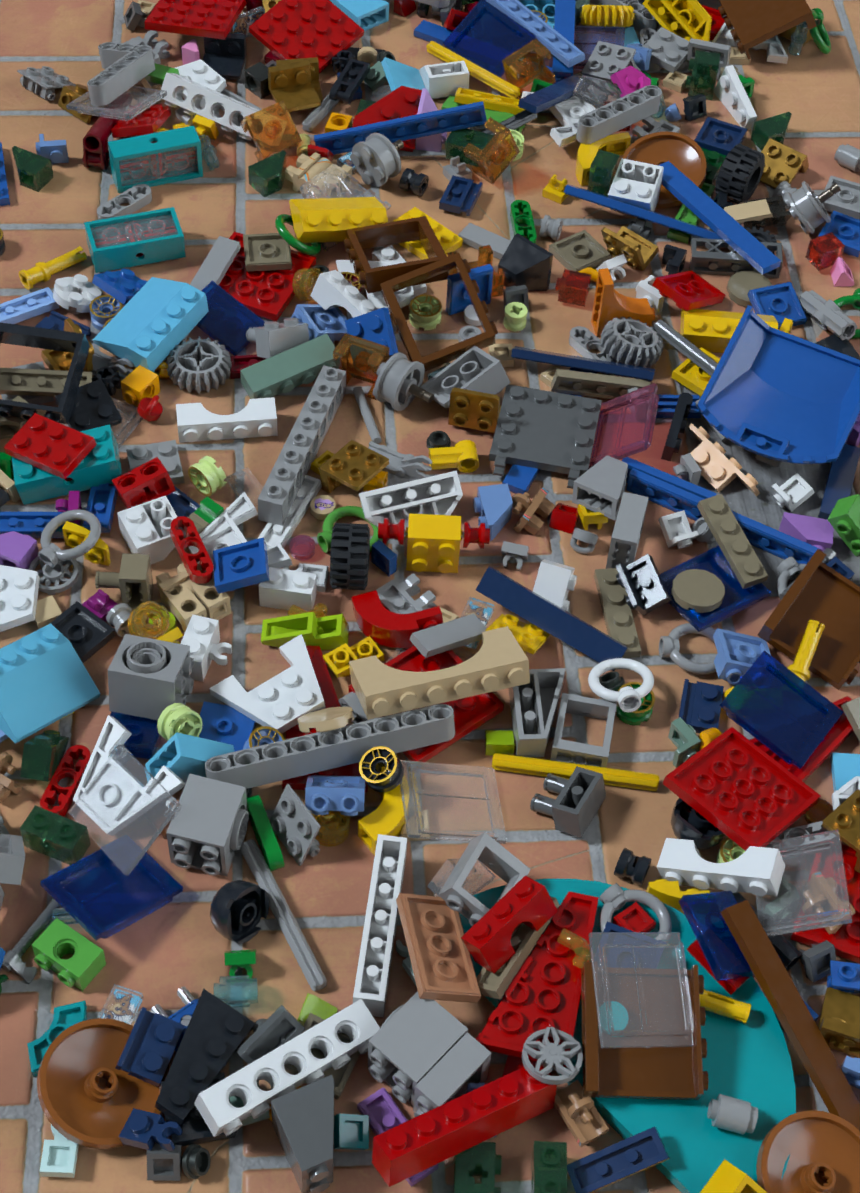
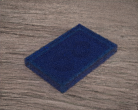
[196,281,265,356]
[679,890,755,981]

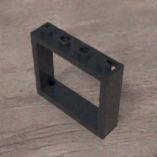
[0,322,90,424]

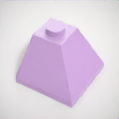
[416,88,448,152]

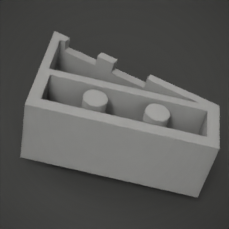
[509,668,566,757]

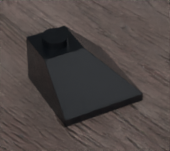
[497,233,553,291]

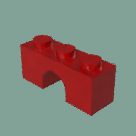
[461,875,558,974]

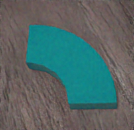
[27,1001,87,1077]

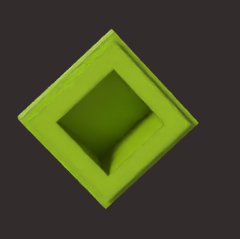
[485,730,515,756]
[298,993,338,1026]

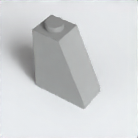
[572,455,628,520]

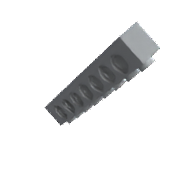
[258,365,346,526]

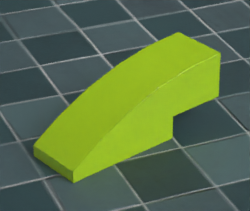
[261,612,349,650]

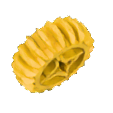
[580,5,634,27]

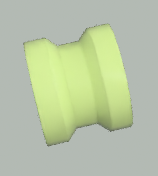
[503,302,528,332]

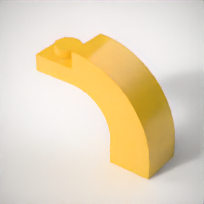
[575,132,631,186]
[358,766,408,856]

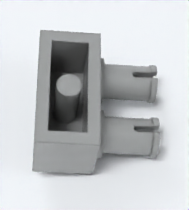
[246,318,309,359]

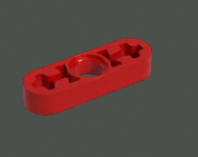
[170,516,214,584]
[40,745,91,821]

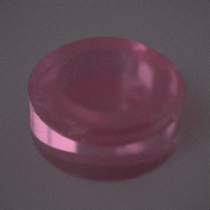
[289,535,315,561]

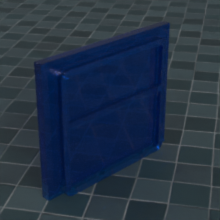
[442,0,536,78]
[660,545,771,632]
[719,651,843,769]
[40,835,183,940]

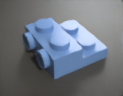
[291,304,349,343]
[713,628,777,690]
[305,775,365,816]

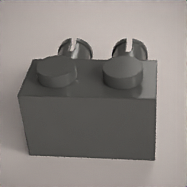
[530,766,606,837]

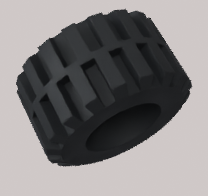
[715,144,765,204]
[330,523,370,590]

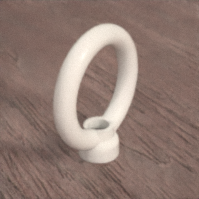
[588,658,654,712]

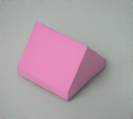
[181,39,200,65]
[830,257,855,287]

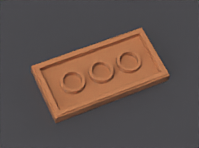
[396,893,481,1003]

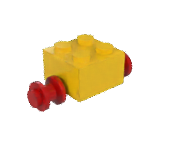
[378,513,490,573]

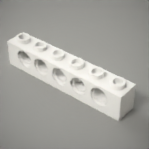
[158,72,287,149]
[353,834,407,1017]
[194,999,380,1137]

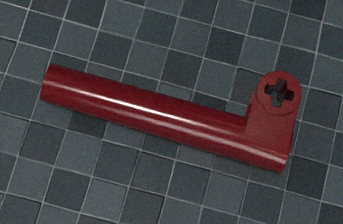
[83,92,132,170]

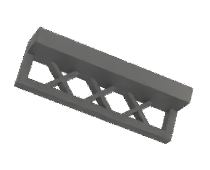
[689,238,783,278]

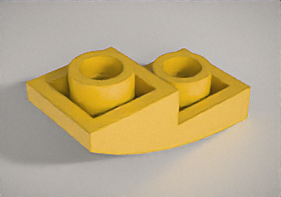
[62,521,111,566]
[323,636,385,678]
[646,879,711,915]

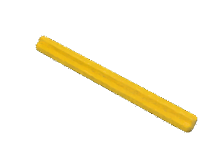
[426,41,521,99]
[492,753,660,791]

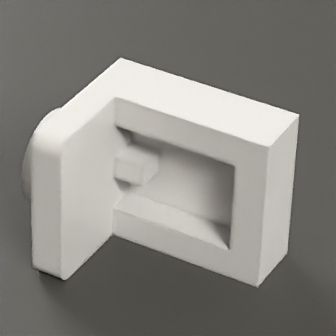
[635,275,665,315]
[772,473,814,512]
[658,510,699,549]

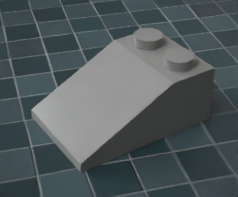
[421,345,510,408]

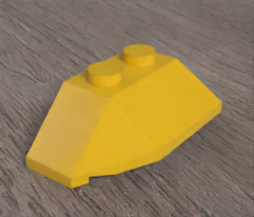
[642,0,712,62]

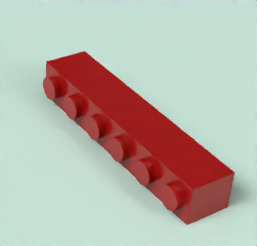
[372,1061,557,1187]

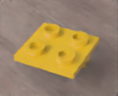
[485,614,550,655]

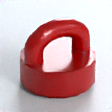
[137,395,163,421]

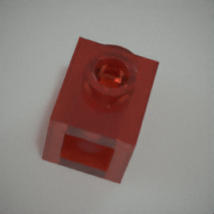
[806,232,845,271]
[555,269,591,307]

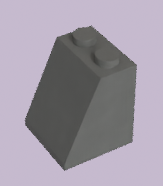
[271,1074,334,1193]

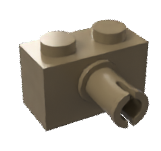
[95,553,154,613]

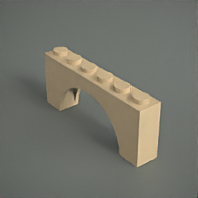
[349,626,530,720]

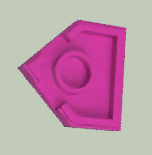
[610,65,651,97]

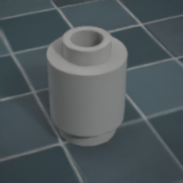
[834,144,860,172]
[707,1094,758,1135]

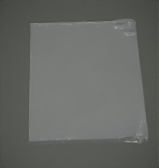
[68,744,182,876]

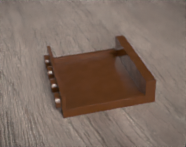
[718,0,816,60]
[757,549,860,690]
[581,962,708,1100]

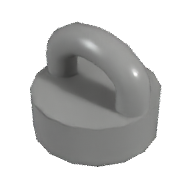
[691,517,715,544]
[570,528,598,554]

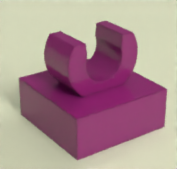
[56,491,82,526]
[82,589,118,622]

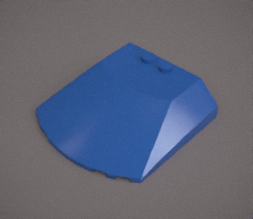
[697,305,860,464]

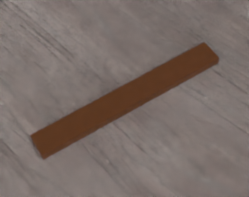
[720,900,860,1131]

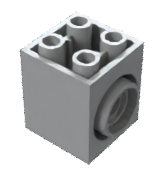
[108,634,194,720]
[166,774,249,876]
[368,991,468,1107]

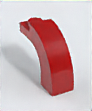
[351,590,443,648]

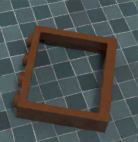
[343,216,449,294]
[380,253,498,372]

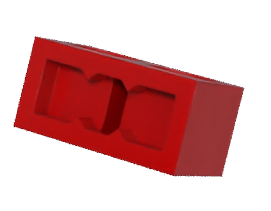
[112,457,176,509]

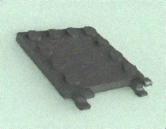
[489,384,602,489]

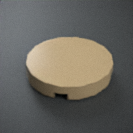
[297,707,355,733]

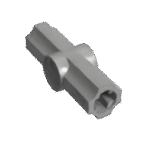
[800,290,857,340]

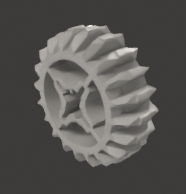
[600,317,664,368]
[166,336,232,394]

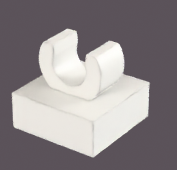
[596,254,627,282]

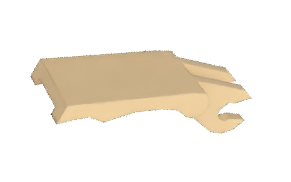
[706,199,773,231]

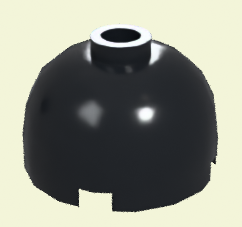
[671,798,725,850]
[210,880,269,944]

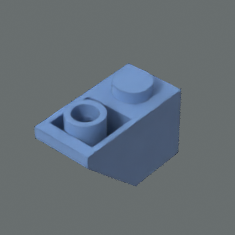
[473,483,513,541]

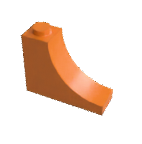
[591,268,655,337]

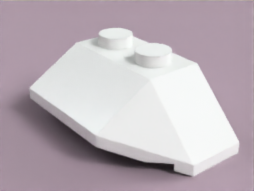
[359,470,463,537]

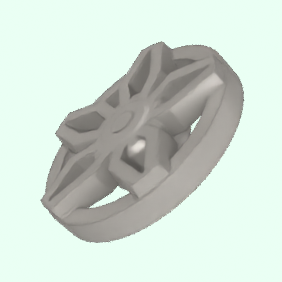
[29,556,79,595]
[522,1027,583,1085]

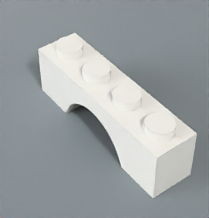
[310,270,397,334]
[176,397,278,443]
[657,838,785,896]

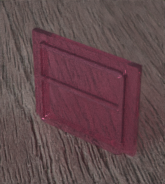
[589,383,659,469]

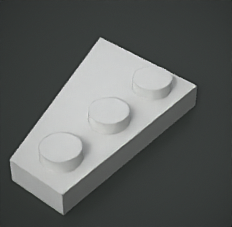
[713,65,757,129]

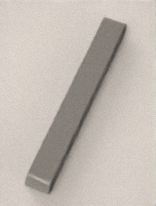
[205,704,455,789]

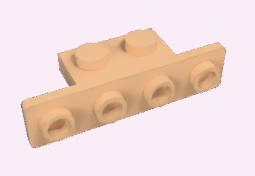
[688,423,760,497]

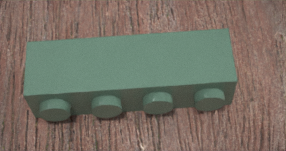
[240,333,340,399]

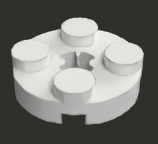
[53,274,101,313]

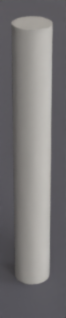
[353,386,382,444]

